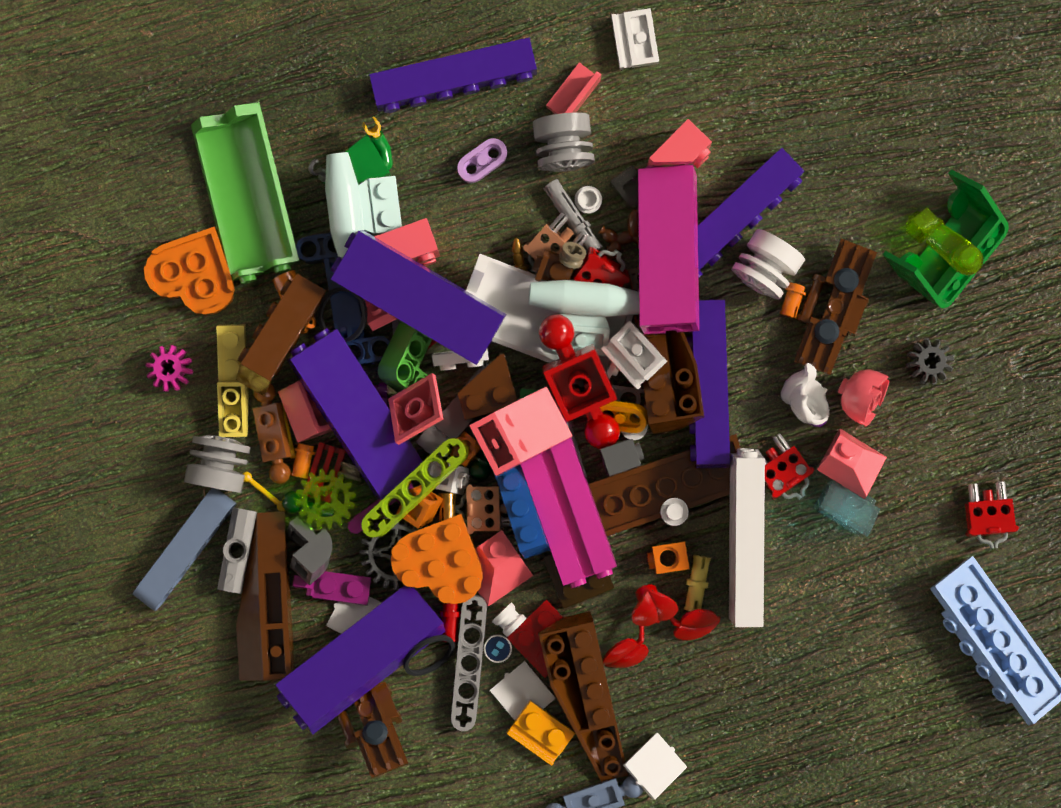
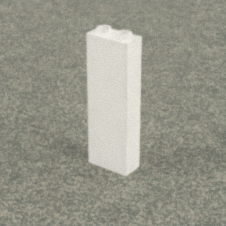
[729,448,765,627]

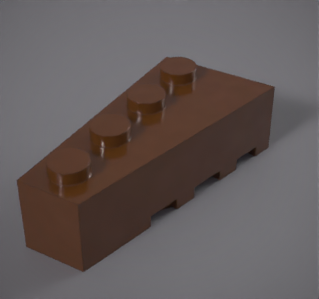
[236,274,326,397]

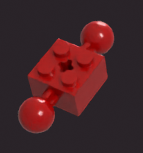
[539,314,620,449]

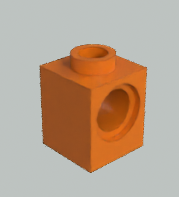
[396,485,443,529]
[647,542,690,574]

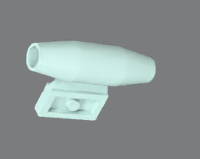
[325,152,402,258]
[529,280,640,356]

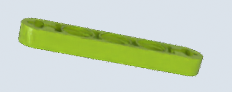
[361,438,469,538]

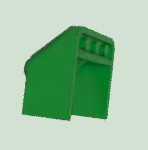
[882,169,1009,308]

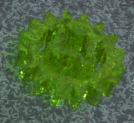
[296,469,356,530]

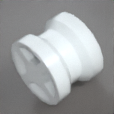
[492,602,527,637]

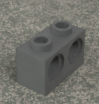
[599,439,644,477]

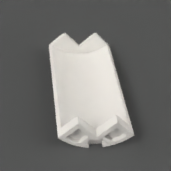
[466,254,635,380]

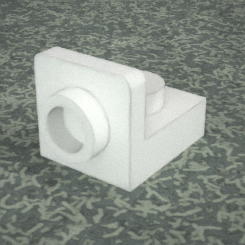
[428,461,469,495]

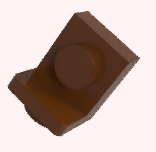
[532,249,573,282]

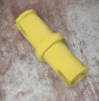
[684,555,711,611]

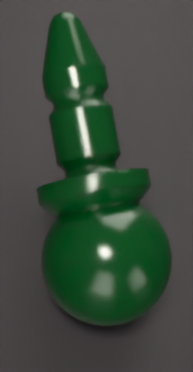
[469,450,491,481]
[282,491,334,517]

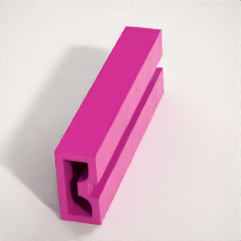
[638,165,699,334]
[520,409,617,588]

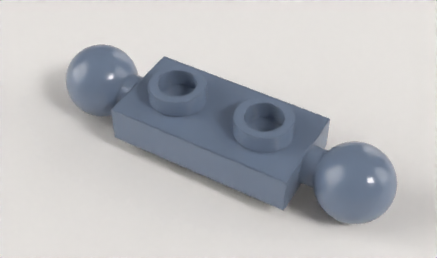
[545,776,644,808]

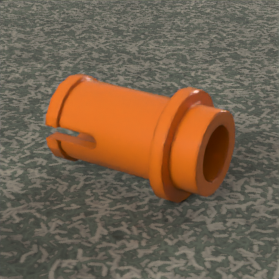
[779,282,806,319]
[291,443,316,479]

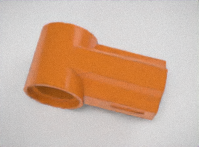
[450,431,481,468]

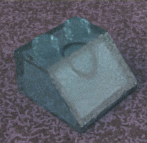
[813,480,880,537]

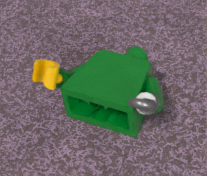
[308,117,393,185]

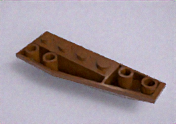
[628,267,705,434]
[236,511,295,681]
[538,611,628,782]

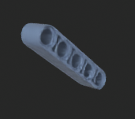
[133,488,237,611]

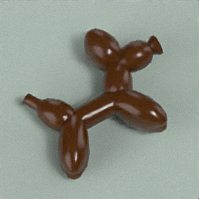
[598,209,639,261]

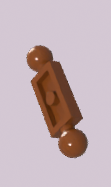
[253,383,292,484]

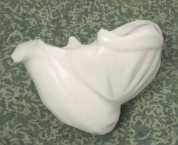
[781,363,829,427]

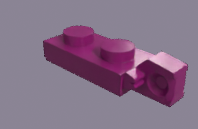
[293,571,372,606]

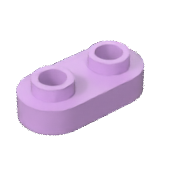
[458,138,507,183]

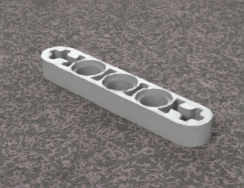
[451,595,487,731]

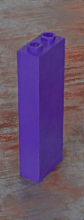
[331,230,507,365]
[287,328,423,500]
[276,585,445,735]

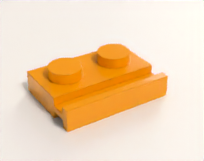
[507,700,575,766]

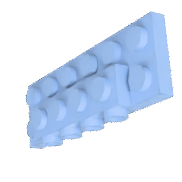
[930,556,1061,725]

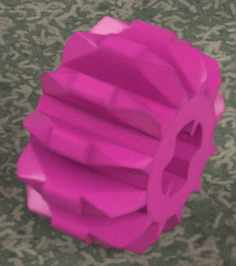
[146,345,193,392]

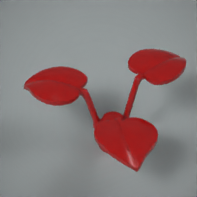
[602,584,721,668]

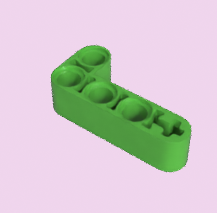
[378,320,432,393]

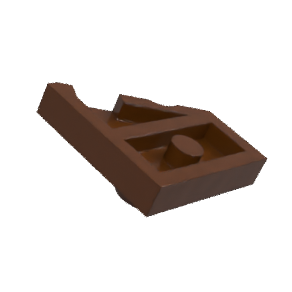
[458,354,517,420]

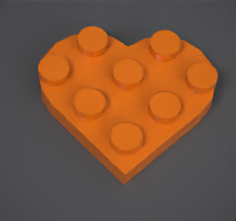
[144,227,235,315]
[391,514,483,604]

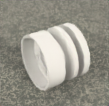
[731,229,805,300]

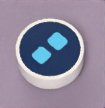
[484,635,512,663]

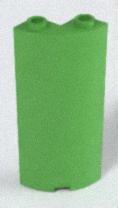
[191,102,299,284]

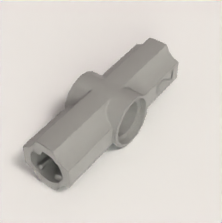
[217,508,257,594]

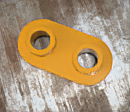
[600,401,648,433]

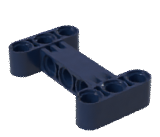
[296,231,390,366]

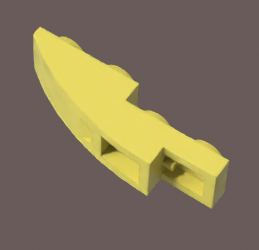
[216,325,249,437]

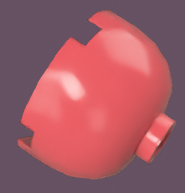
[838,369,889,426]

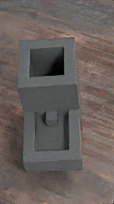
[287,517,332,586]

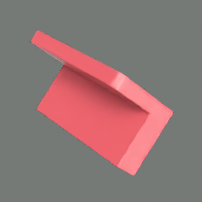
[546,63,601,114]

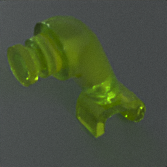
[904,207,984,276]

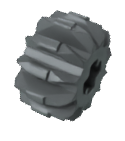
[906,338,954,385]

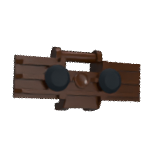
[794,238,877,375]
[337,682,408,779]

